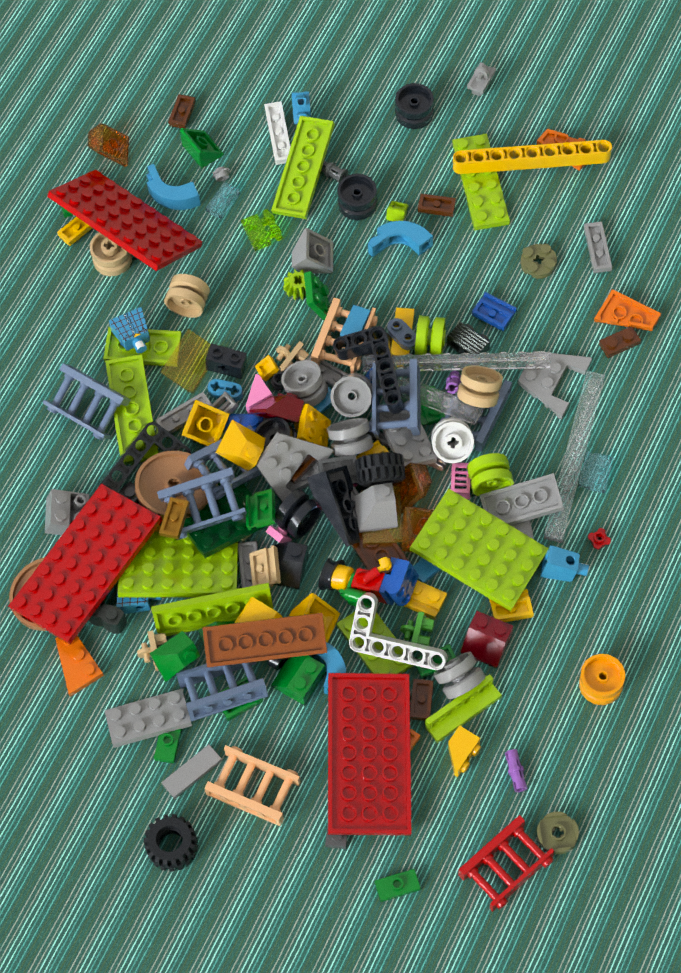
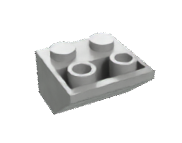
[45,489,89,535]

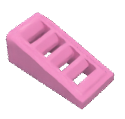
[451,463,470,499]

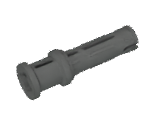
[321,161,348,183]

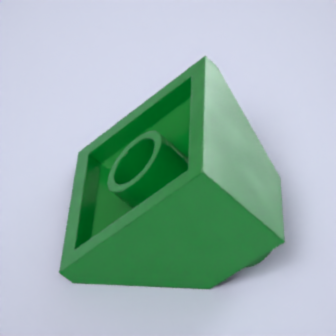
[150,631,200,682]

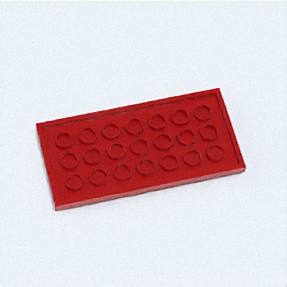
[47,170,203,271]
[8,484,163,644]
[328,673,412,836]

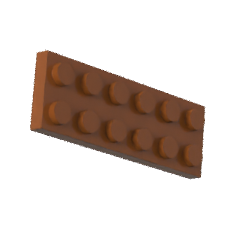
[202,612,327,667]

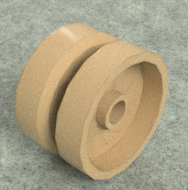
[90,232,132,276]
[164,274,210,318]
[457,365,503,408]

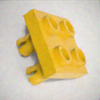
[294,404,331,447]

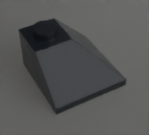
[274,542,309,590]

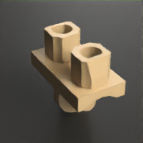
[276,341,309,372]
[137,630,167,671]

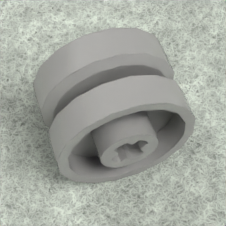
[281,360,328,407]
[330,373,372,417]
[327,418,374,457]
[433,652,486,699]

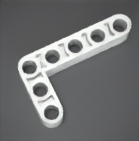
[349,592,448,670]

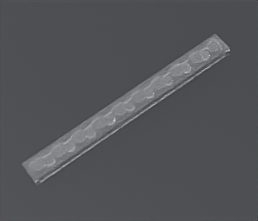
[362,351,551,372]
[544,371,605,543]

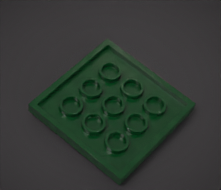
[183,473,266,558]

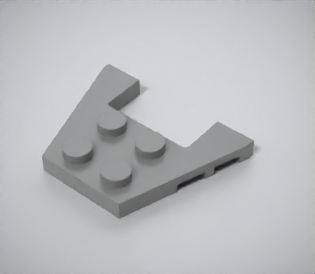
[518,351,592,420]
[256,432,334,502]

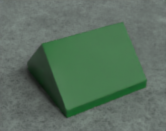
[180,128,224,169]

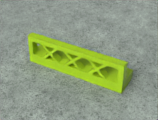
[425,674,502,744]

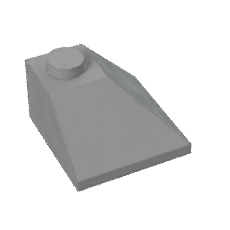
[292,228,333,274]
[353,483,398,533]

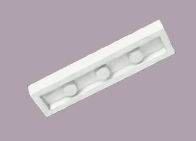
[264,101,290,165]

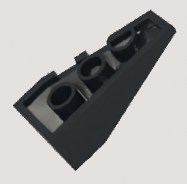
[307,465,360,547]

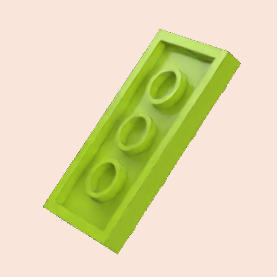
[103,327,182,367]
[336,612,414,674]

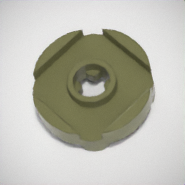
[520,244,557,279]
[537,812,579,854]

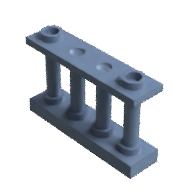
[369,359,421,439]
[43,363,131,440]
[440,380,512,452]
[184,425,261,500]
[157,467,247,540]
[176,662,268,722]

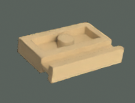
[249,545,281,587]

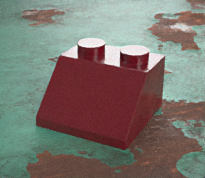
[249,393,304,423]
[460,611,513,668]

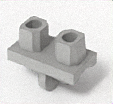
[467,62,496,96]

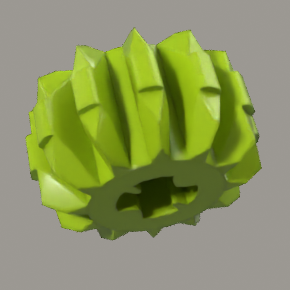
[283,269,306,300]

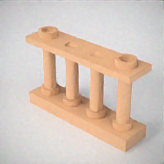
[311,298,378,373]
[204,745,301,826]

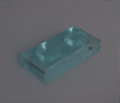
[206,182,240,219]

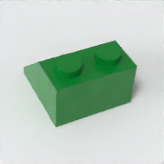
[271,655,326,706]

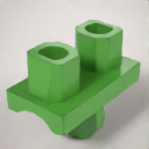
[400,612,434,652]

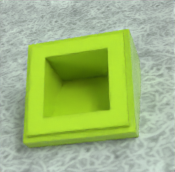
[386,201,409,221]

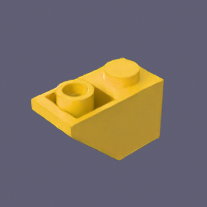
[448,725,481,777]

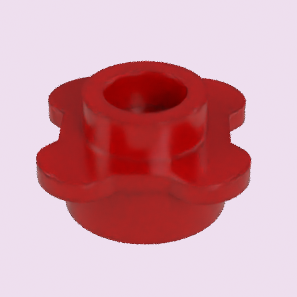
[588,528,611,550]

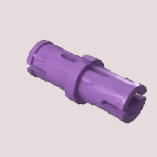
[446,371,461,394]
[505,749,527,792]

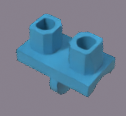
[291,91,311,125]

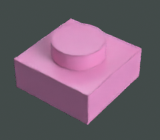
[266,526,292,543]

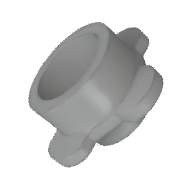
[212,167,230,182]

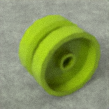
[415,315,446,358]
[467,453,514,497]

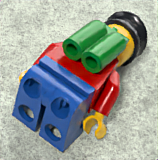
[318,557,419,607]

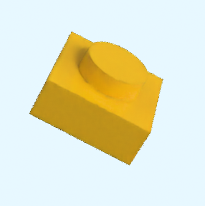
[255,355,279,382]

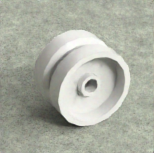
[431,417,474,463]

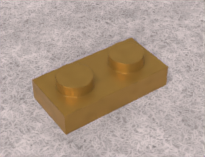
[159,497,190,540]

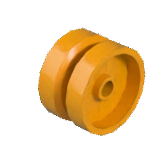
[579,654,625,705]

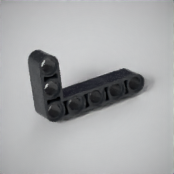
[333,326,405,414]
[96,422,191,492]

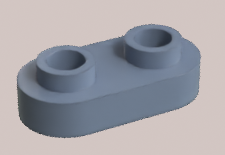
[387,318,416,350]

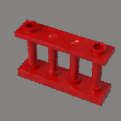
[458,815,554,912]

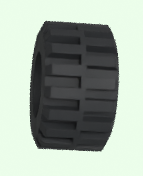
[355,452,406,487]
[144,814,198,872]

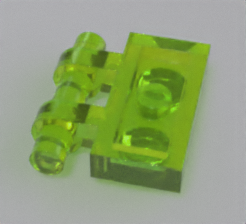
[241,209,283,251]

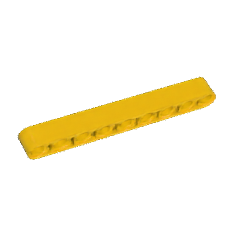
[453,140,612,174]

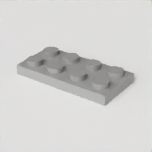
[380,402,437,470]
[480,473,564,525]
[104,689,192,748]

